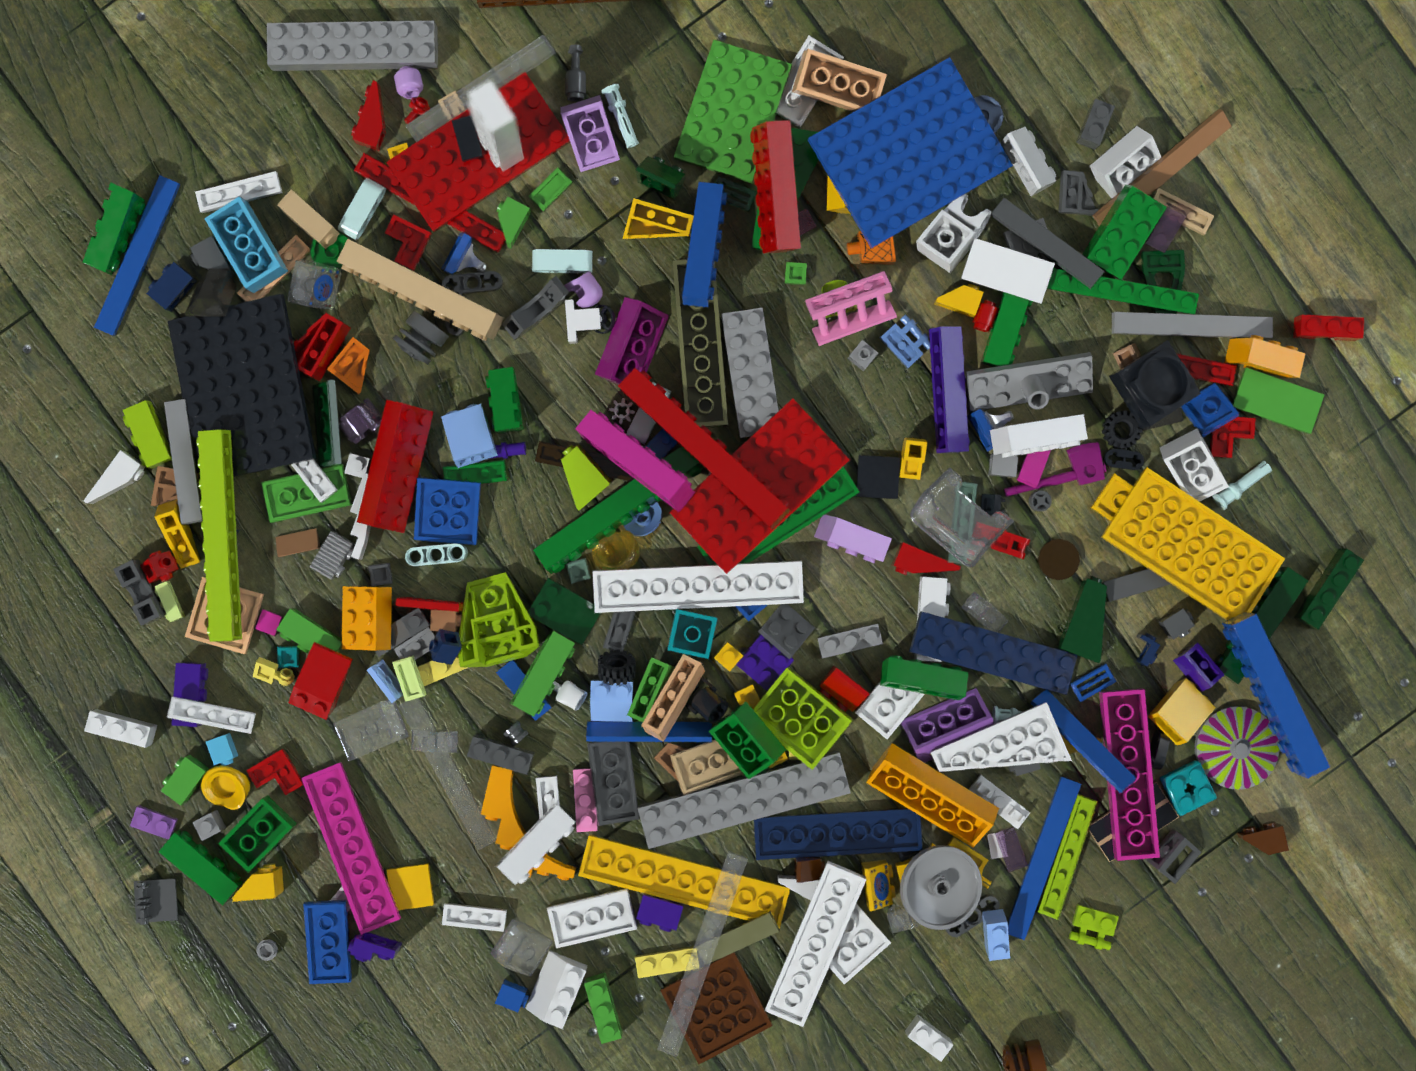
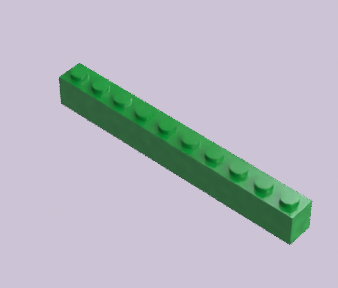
[533,446,704,574]

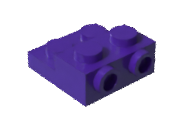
[736,634,794,691]
[348,932,402,962]

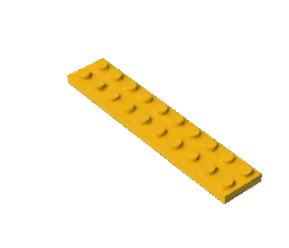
[578,834,790,929]

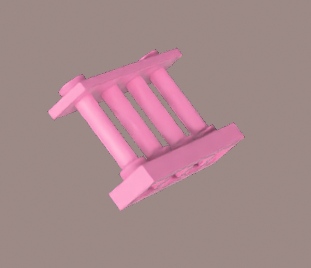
[805,271,897,346]

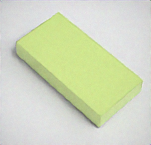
[392,655,427,702]

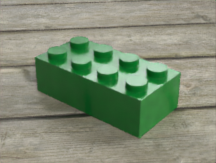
[1082,184,1167,280]

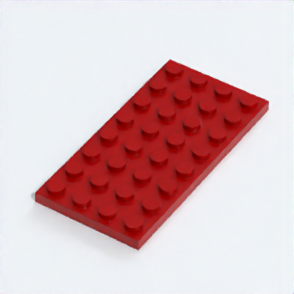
[386,71,570,233]
[669,398,850,574]

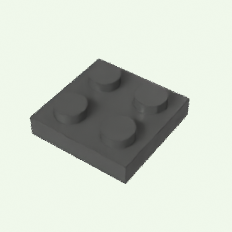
[758,604,815,659]

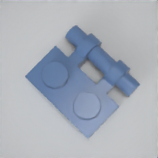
[880,314,930,369]

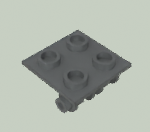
[134,878,178,925]

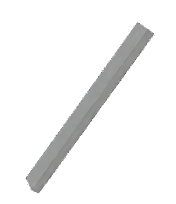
[1112,312,1273,339]

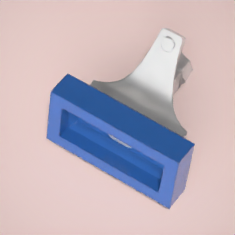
[441,233,486,274]
[967,409,1014,452]

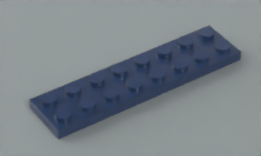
[909,611,1077,695]
[754,808,923,860]

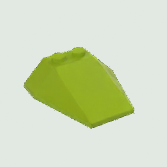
[458,572,539,667]

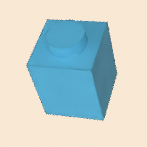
[206,733,238,766]

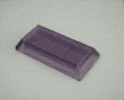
[995,827,1028,873]

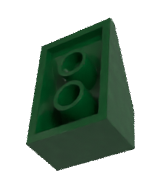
[636,156,686,200]
[528,578,601,645]

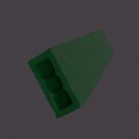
[1057,576,1107,663]

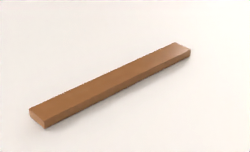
[1092,109,1232,226]

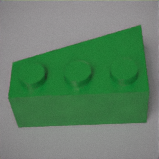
[485,367,524,434]

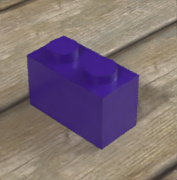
[1173,643,1224,692]
[636,893,683,932]

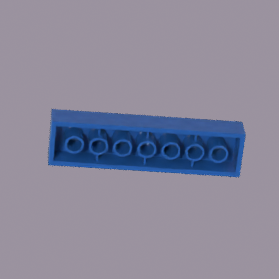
[1222,612,1330,779]

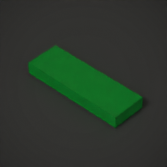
[443,460,507,484]

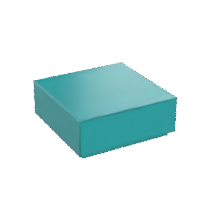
[277,646,300,668]

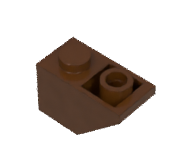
[1237,821,1289,855]

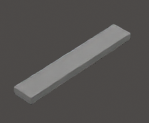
[164,399,203,525]

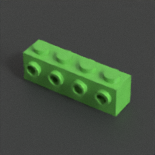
[509,631,575,717]

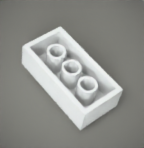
[990,414,1088,458]
[495,804,575,885]

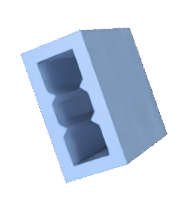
[441,404,498,468]

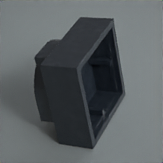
[1109,340,1201,429]

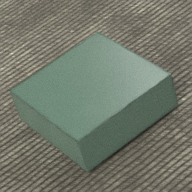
[566,558,591,584]

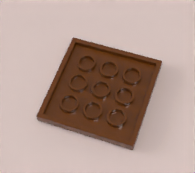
[660,952,773,1064]

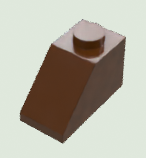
[795,856,825,883]

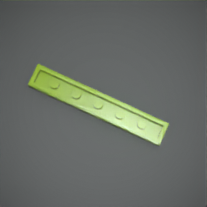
[1038,794,1098,920]

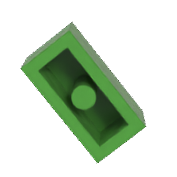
[161,755,210,805]

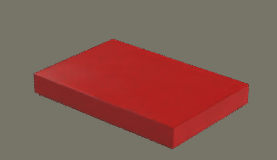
[396,597,464,612]

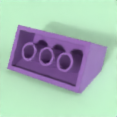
[901,688,994,763]

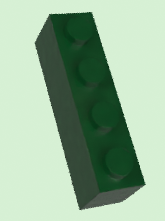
[1294,548,1364,630]

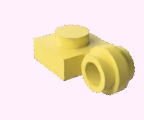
[253,657,295,686]

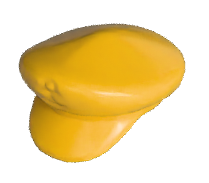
[201,766,250,810]

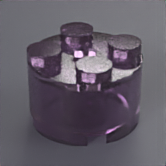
[338,398,383,444]

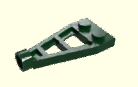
[1141,250,1185,314]

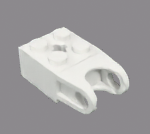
[916,194,991,273]

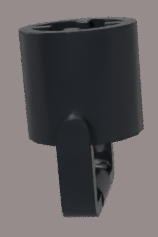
[685,677,728,723]

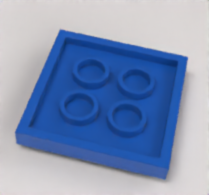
[414,477,481,545]

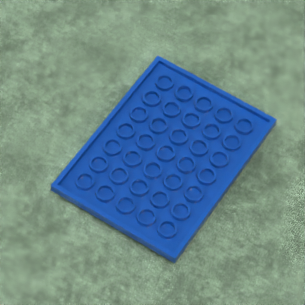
[807,57,1013,249]

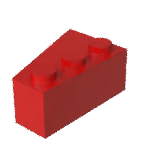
[294,313,351,381]

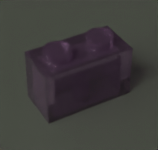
[1146,202,1186,253]

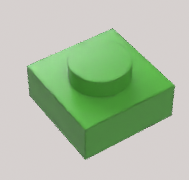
[785,262,807,285]

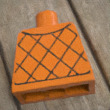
[846,231,896,265]

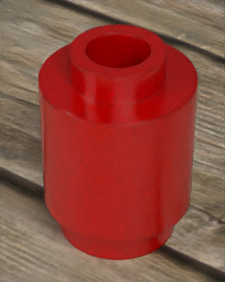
[973,300,999,333]

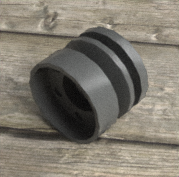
[392,310,449,365]

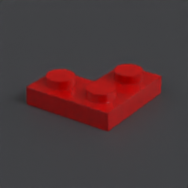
[385,215,432,271]
[1210,417,1256,458]
[246,748,304,796]

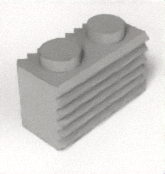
[310,531,355,580]

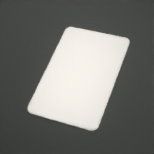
[987,832,1007,859]

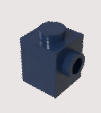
[429,629,462,665]

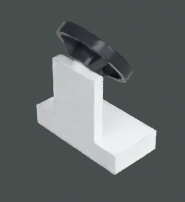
[565,300,615,344]

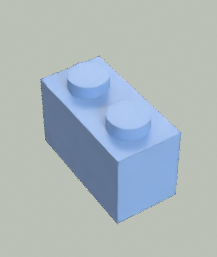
[982,909,1010,961]

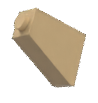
[278,190,339,249]

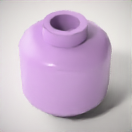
[394,66,423,99]

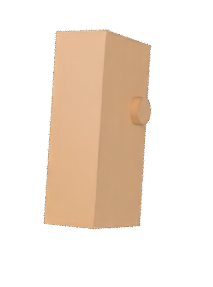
[792,49,887,112]

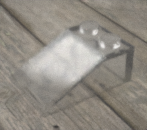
[333,700,409,762]

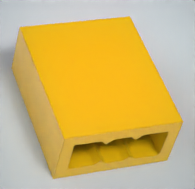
[1148,678,1216,746]

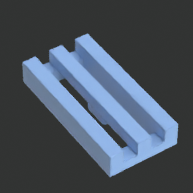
[367,659,403,703]

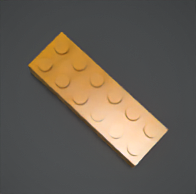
[866,743,999,848]

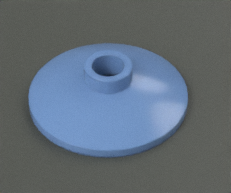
[624,501,662,536]

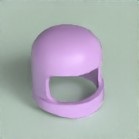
[564,271,603,309]

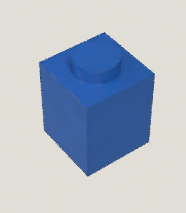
[495,979,529,1012]

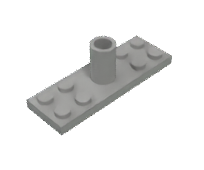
[966,352,1093,412]

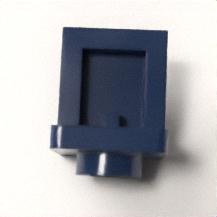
[1136,633,1160,666]

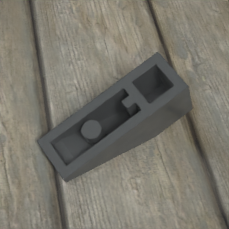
[375,608,430,657]

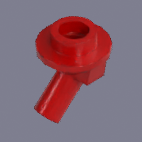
[404,97,430,126]

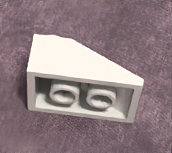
[1160,429,1229,502]

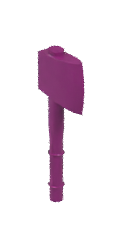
[1003,442,1106,497]

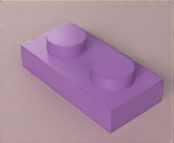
[130,806,178,840]

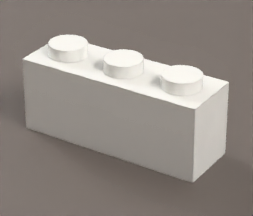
[84,709,157,747]

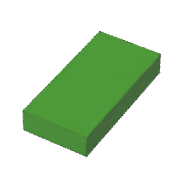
[528,167,573,212]

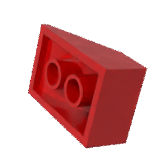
[288,642,353,720]

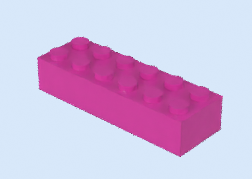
[575,410,695,512]

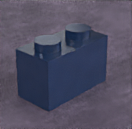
[146,262,197,312]

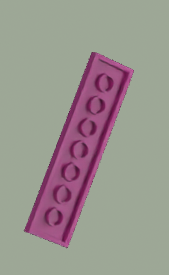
[301,762,401,935]

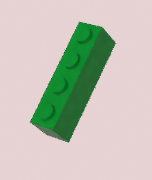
[981,292,1033,367]
[880,655,968,701]
[158,830,243,906]

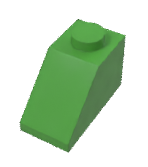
[497,197,530,249]

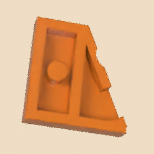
[327,337,370,394]

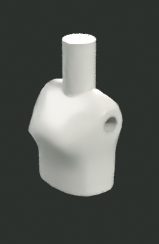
[553,680,587,711]

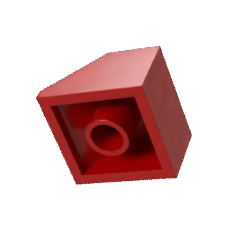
[819,665,869,712]

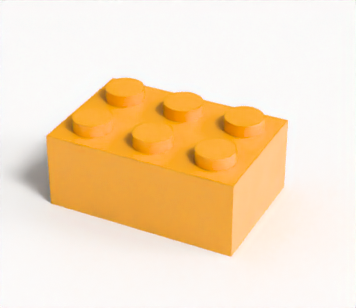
[342,586,392,651]

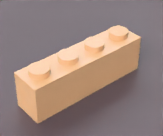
[641,654,705,742]

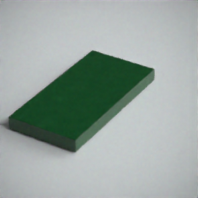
[312,380,342,468]

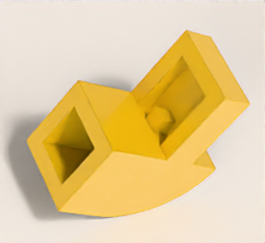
[899,437,927,480]

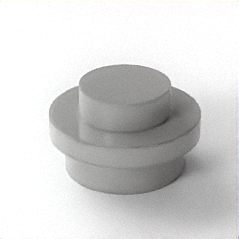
[256,939,278,961]

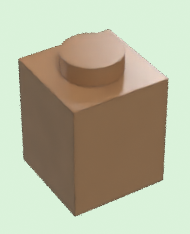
[430,609,462,632]

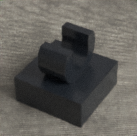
[980,494,1005,516]

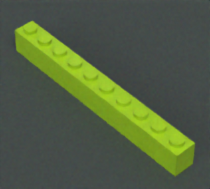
[196,430,242,642]

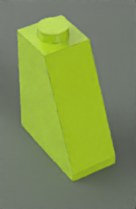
[561,443,612,510]

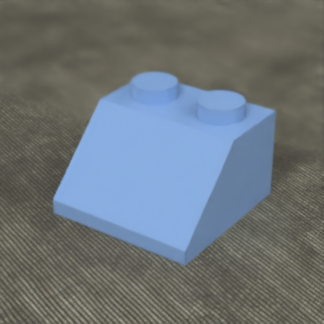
[590,679,634,722]

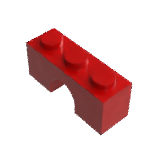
[1293,315,1364,341]

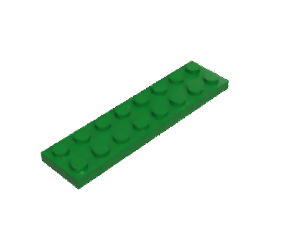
[698,466,860,565]

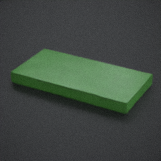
[1232,367,1324,434]
[261,464,352,523]

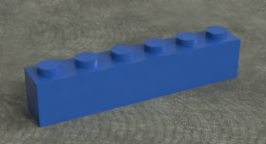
[682,182,727,307]

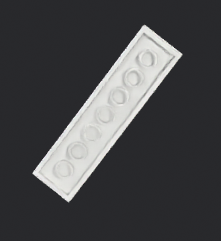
[765,861,867,1027]

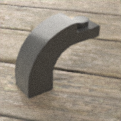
[502,276,569,340]

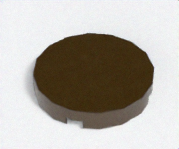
[1037,539,1080,580]

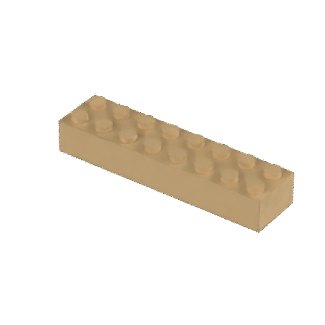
[337,239,504,341]

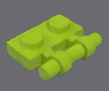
[1069,904,1119,950]

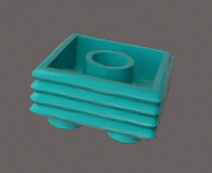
[1160,760,1217,816]

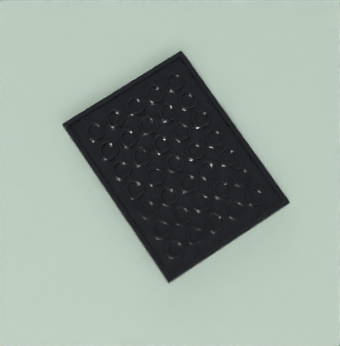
[168,294,316,480]

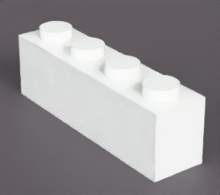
[914,577,950,662]

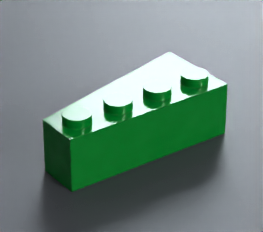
[83,182,145,275]

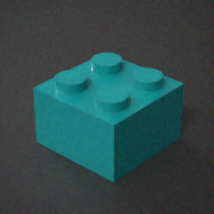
[667,609,717,659]

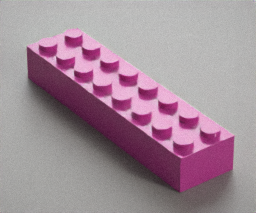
[1099,688,1160,861]

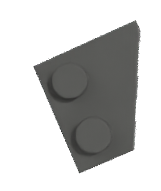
[1059,170,1099,216]

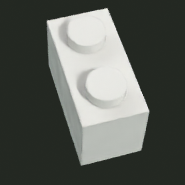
[905,1014,953,1062]

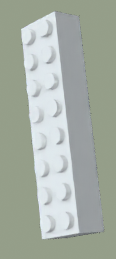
[467,80,524,171]

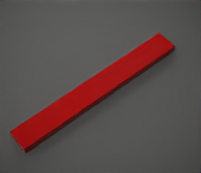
[354,153,505,253]

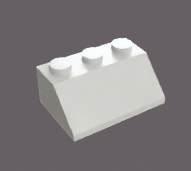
[1090,126,1161,198]
[1001,127,1056,197]
[526,950,588,1029]

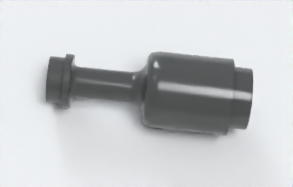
[565,45,586,102]

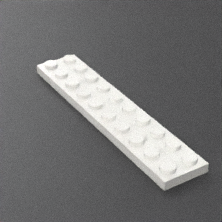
[593,561,804,613]

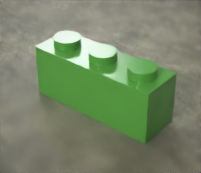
[276,608,342,653]
[627,657,675,722]
[584,973,623,1044]

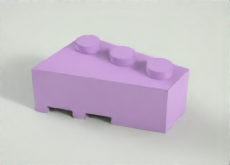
[814,515,892,564]

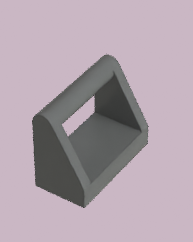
[1146,829,1202,884]

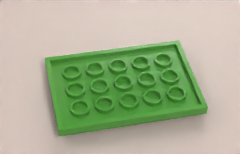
[674,40,792,184]

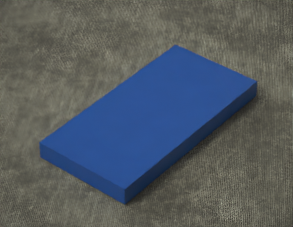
[303,900,352,984]

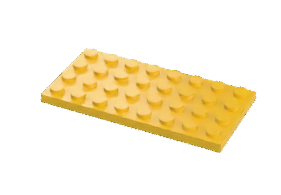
[1101,467,1285,620]

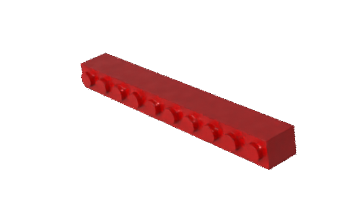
[618,368,790,530]

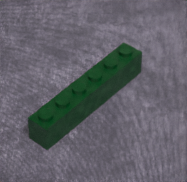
[1214,567,1308,684]

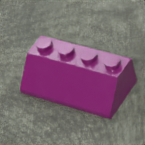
[595,297,669,385]

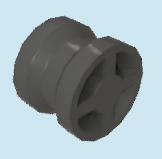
[1028,491,1052,512]
[503,721,529,747]

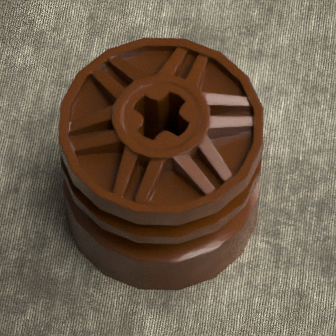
[1002,1039,1047,1071]

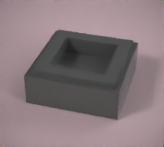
[368,563,393,586]

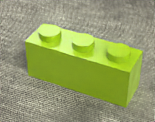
[123,400,172,469]

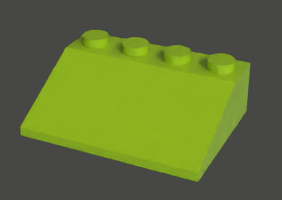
[753,667,854,770]

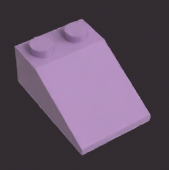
[561,95,620,172]

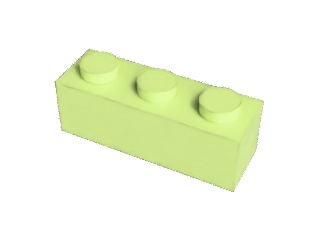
[155,581,185,622]

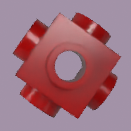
[140,550,179,584]

